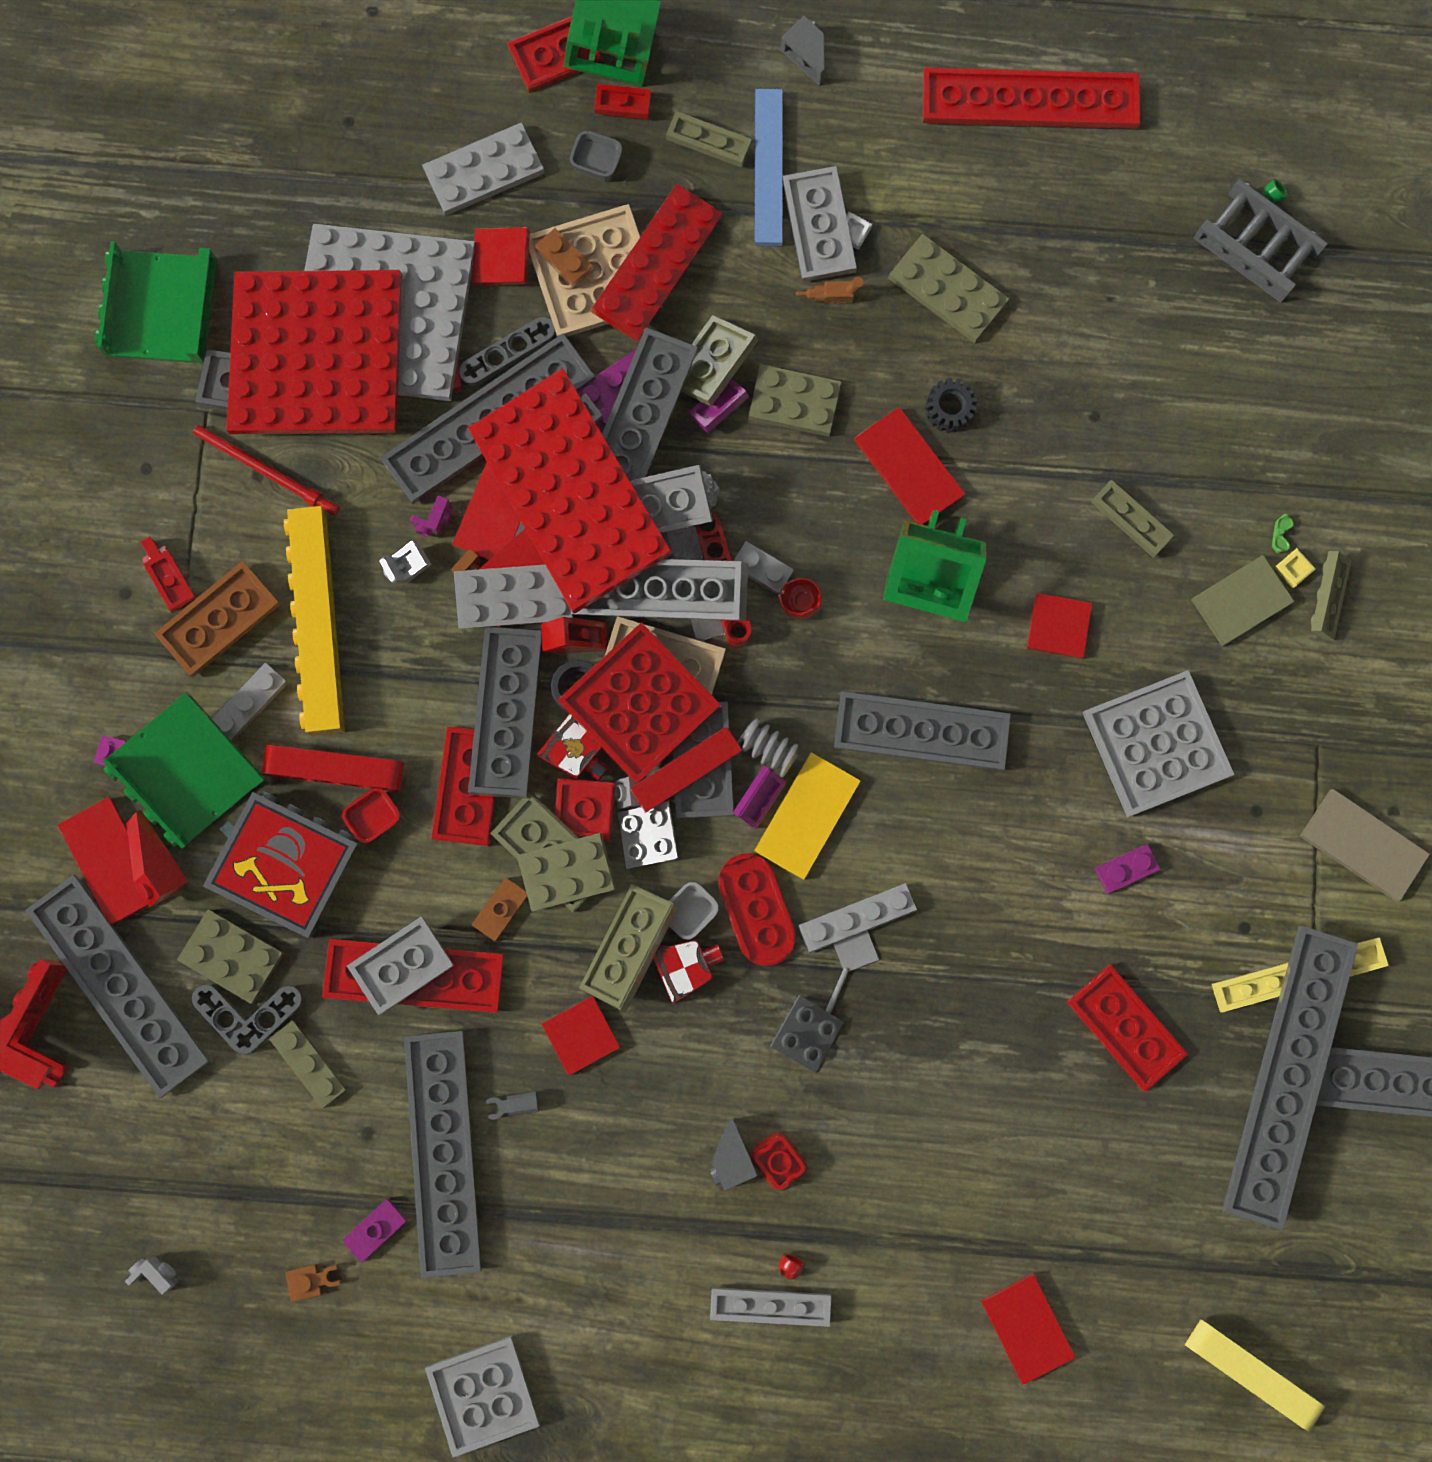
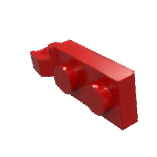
[140,536,197,614]

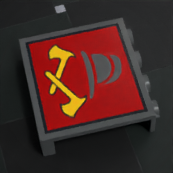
[203,791,361,939]

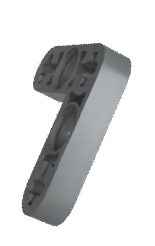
[192,985,304,1054]

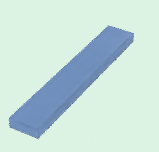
[755,89,782,246]

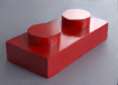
[594,84,651,119]

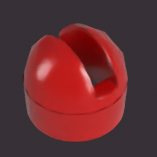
[778,1253,805,1280]

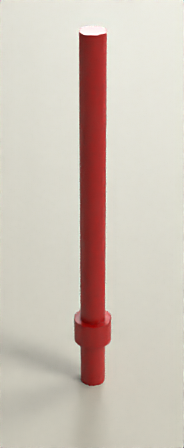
[193,425,340,517]

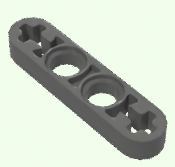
[459,317,556,387]

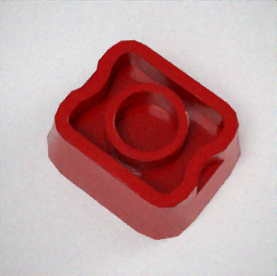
[342,788,400,843]
[750,1132,807,1191]

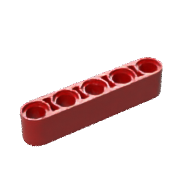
[695,512,751,648]
[261,745,405,792]

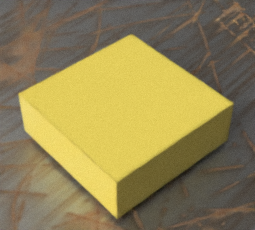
[1274,548,1316,589]

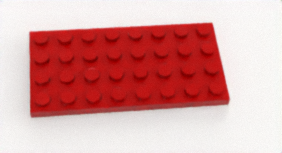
[467,368,673,614]

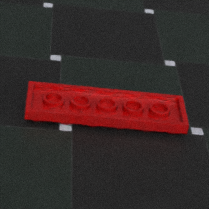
[591,184,723,342]
[322,939,504,1013]

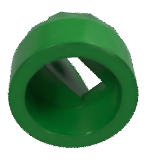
[1263,179,1288,203]

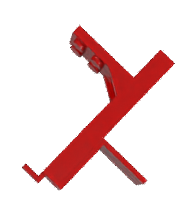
[0,959,69,1089]

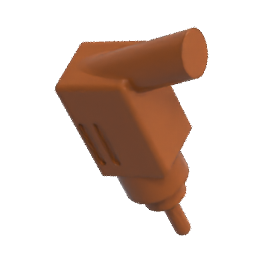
[796,277,864,304]

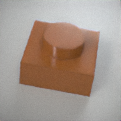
[451,549,481,575]

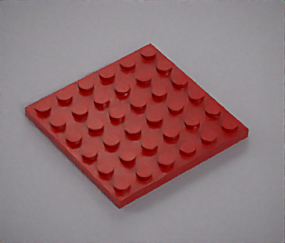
[226,270,402,434]

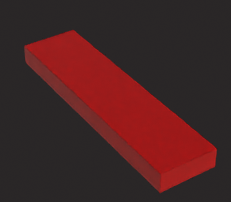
[630,727,742,814]

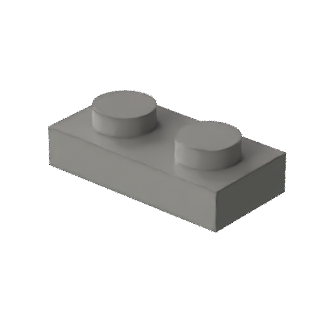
[734,541,794,595]

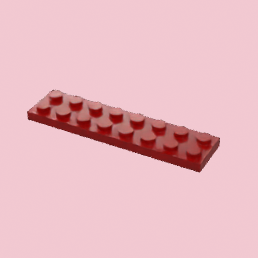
[923,67,1140,129]

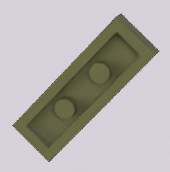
[666,111,752,168]
[1091,480,1174,558]
[1311,551,1352,640]
[269,1020,348,1109]

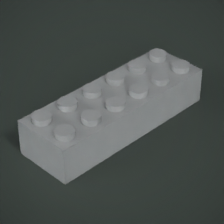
[571,559,748,621]

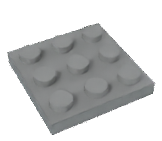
[425,1336,540,1457]

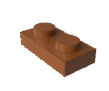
[535,228,593,288]

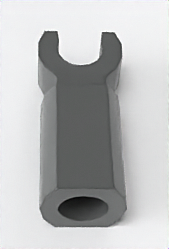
[486,1091,539,1120]

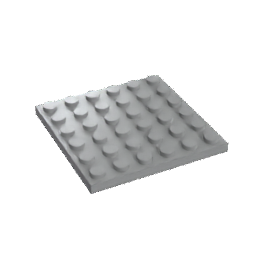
[305,224,475,401]

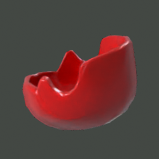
[778,578,823,621]

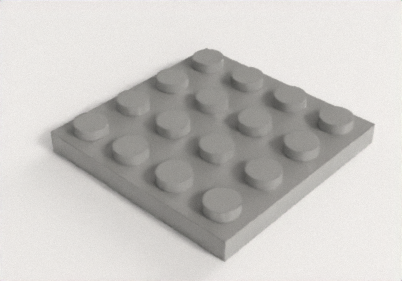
[1082,670,1234,817]

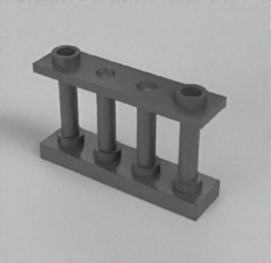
[1193,179,1328,303]

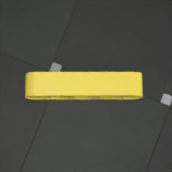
[1185,1319,1325,1433]

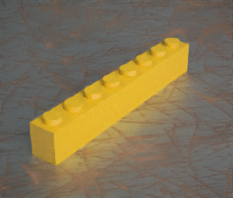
[284,506,345,736]

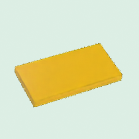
[754,752,860,880]

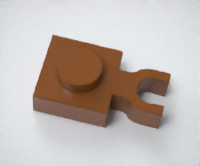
[285,1264,342,1302]

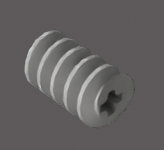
[737,718,799,778]

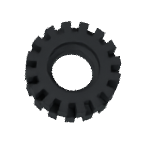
[925,378,978,433]

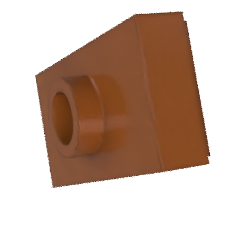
[471,877,528,942]

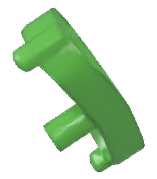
[1272,514,1294,553]

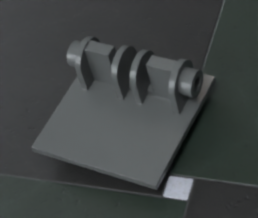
[770,995,844,1073]

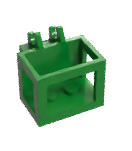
[563,0,661,87]
[883,510,986,623]

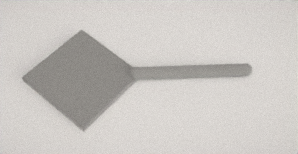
[826,931,879,1014]

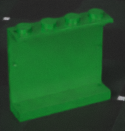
[95,241,217,364]
[103,691,265,849]

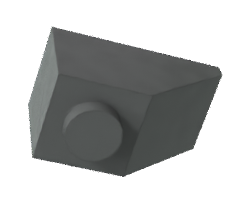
[780,16,825,85]
[709,1119,757,1191]

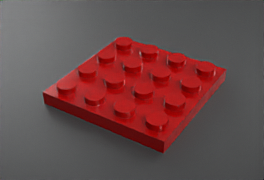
[557,622,720,784]

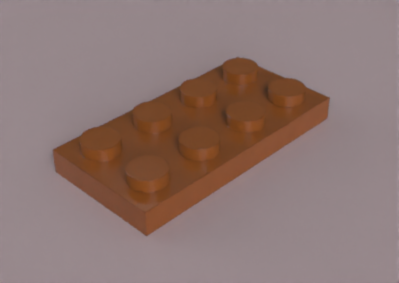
[154,561,281,678]

